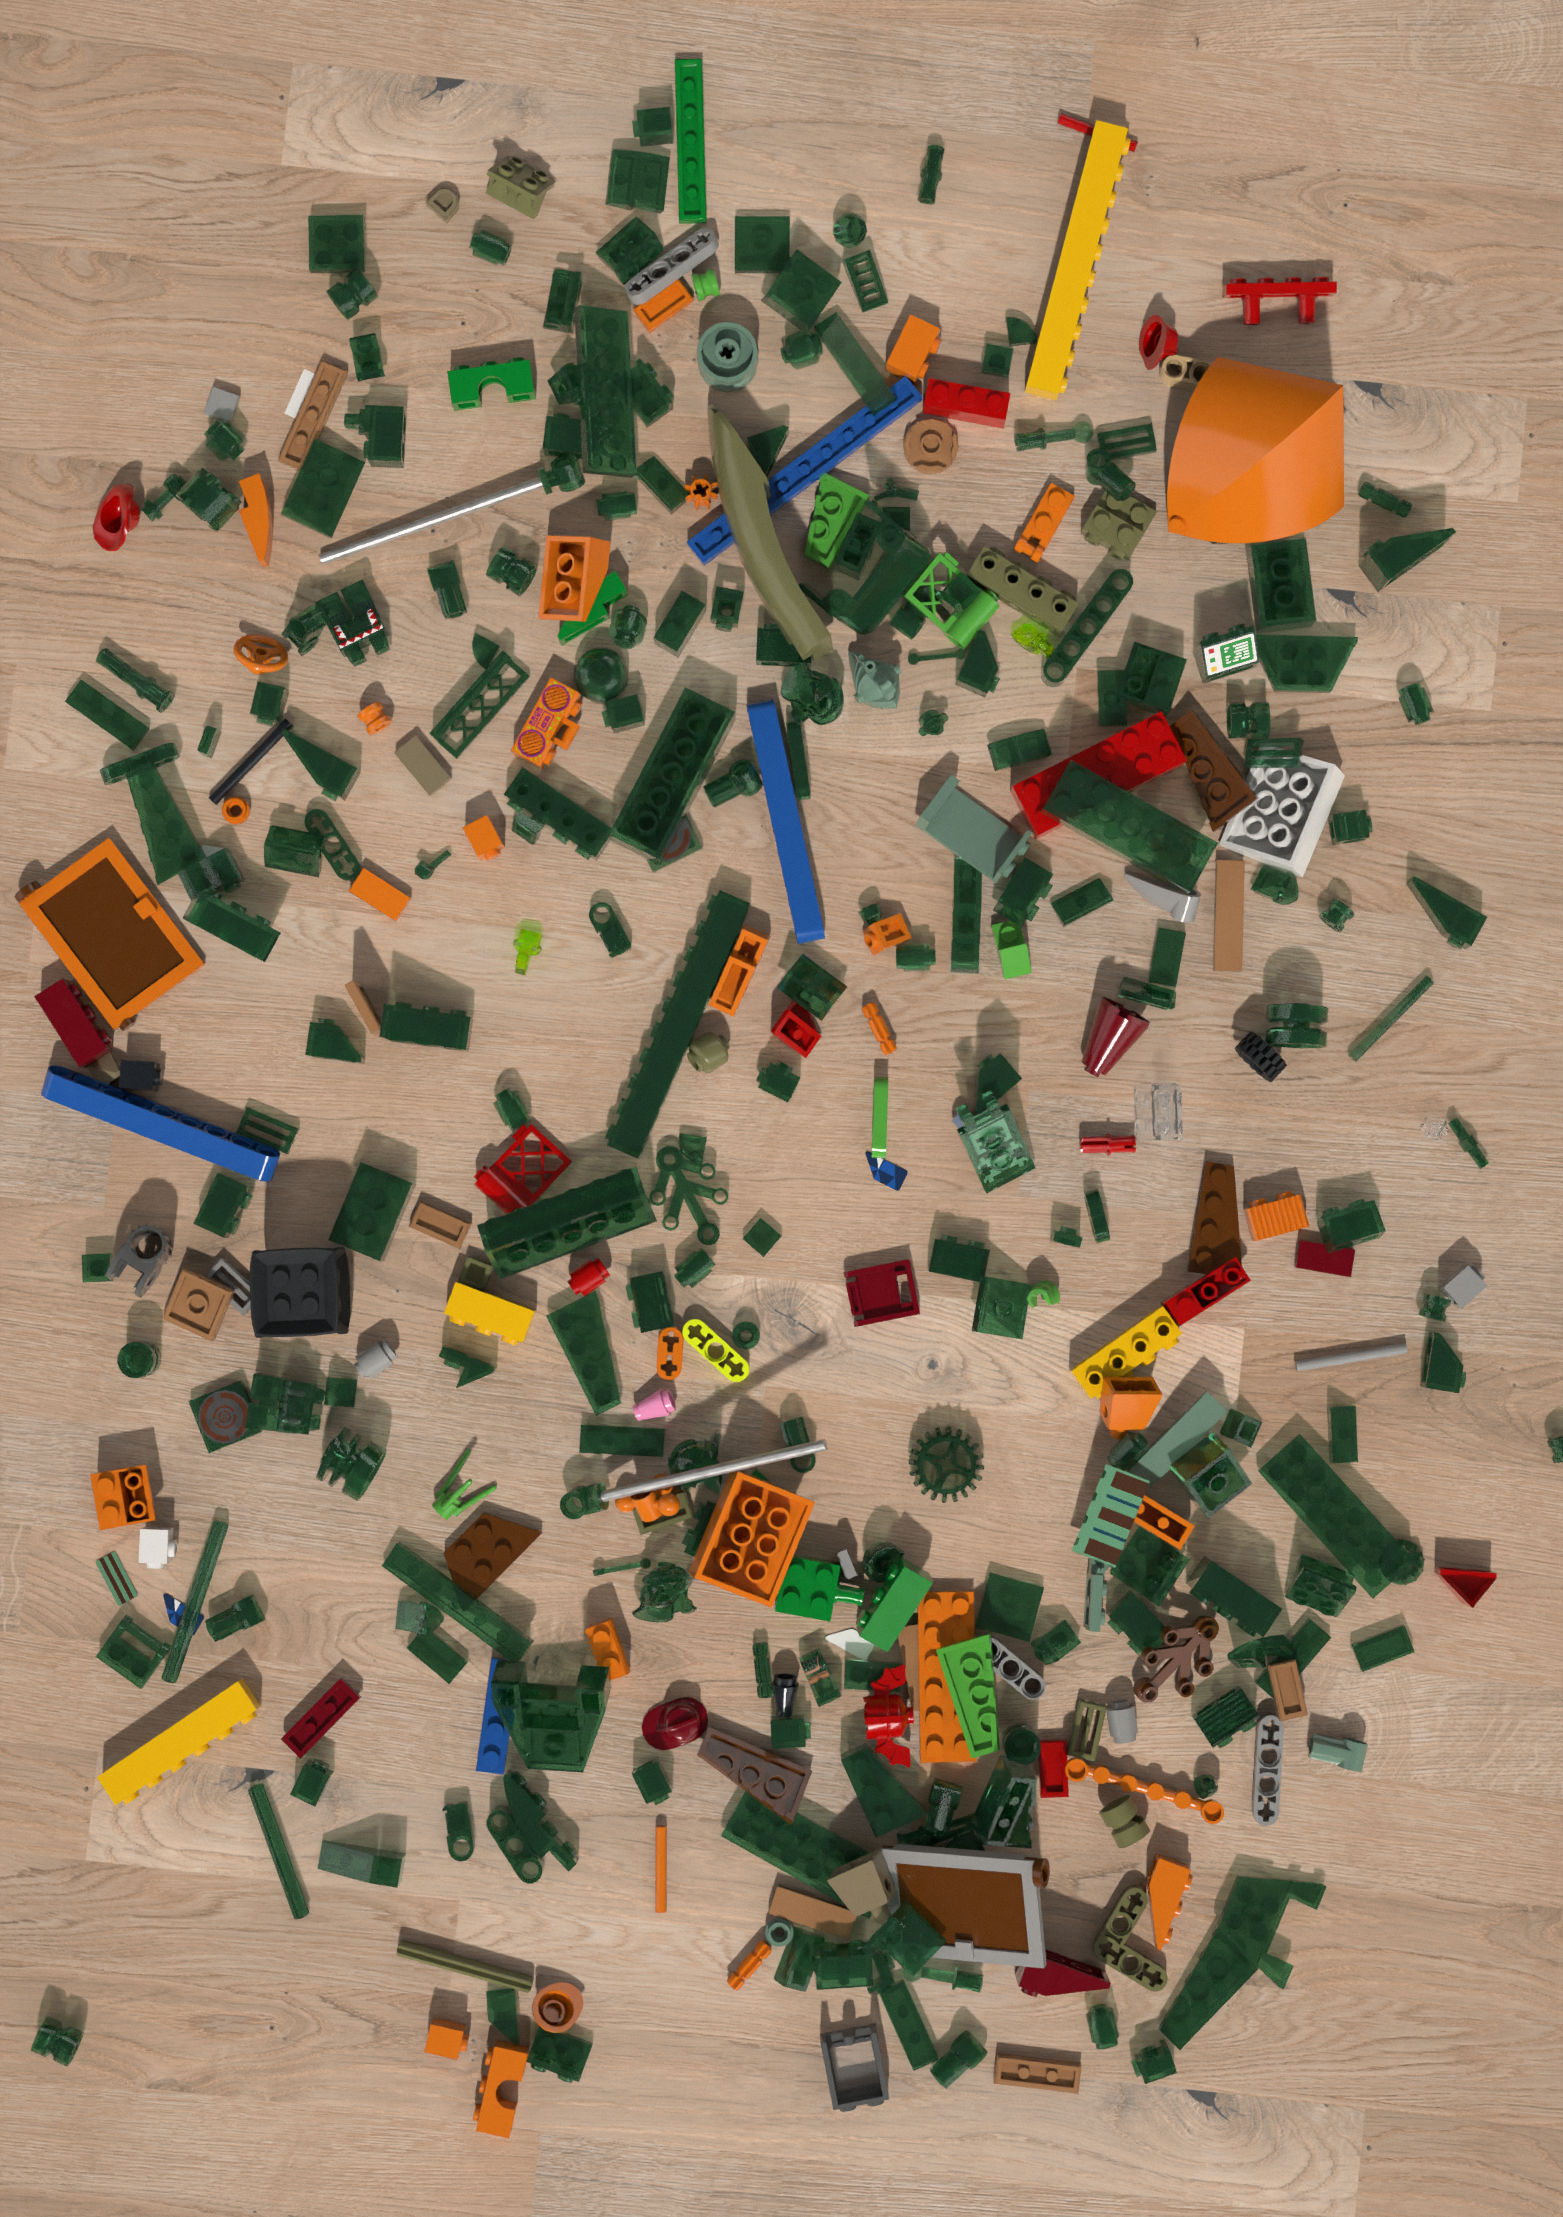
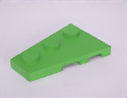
[804,473,870,570]

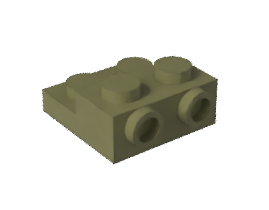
[1081,484,1157,561]

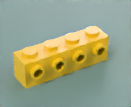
[1069,1306,1183,1399]

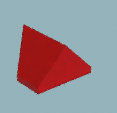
[770,990,821,1058]
[1434,1567,1497,1608]

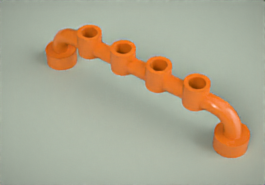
[1064,1757,1224,1824]

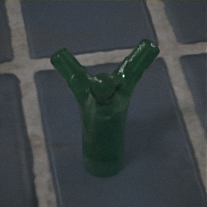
[874,477,919,501]

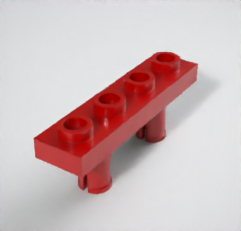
[1222,277,1337,325]

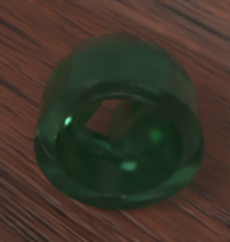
[858,903,882,925]
[1194,1774,1219,1799]

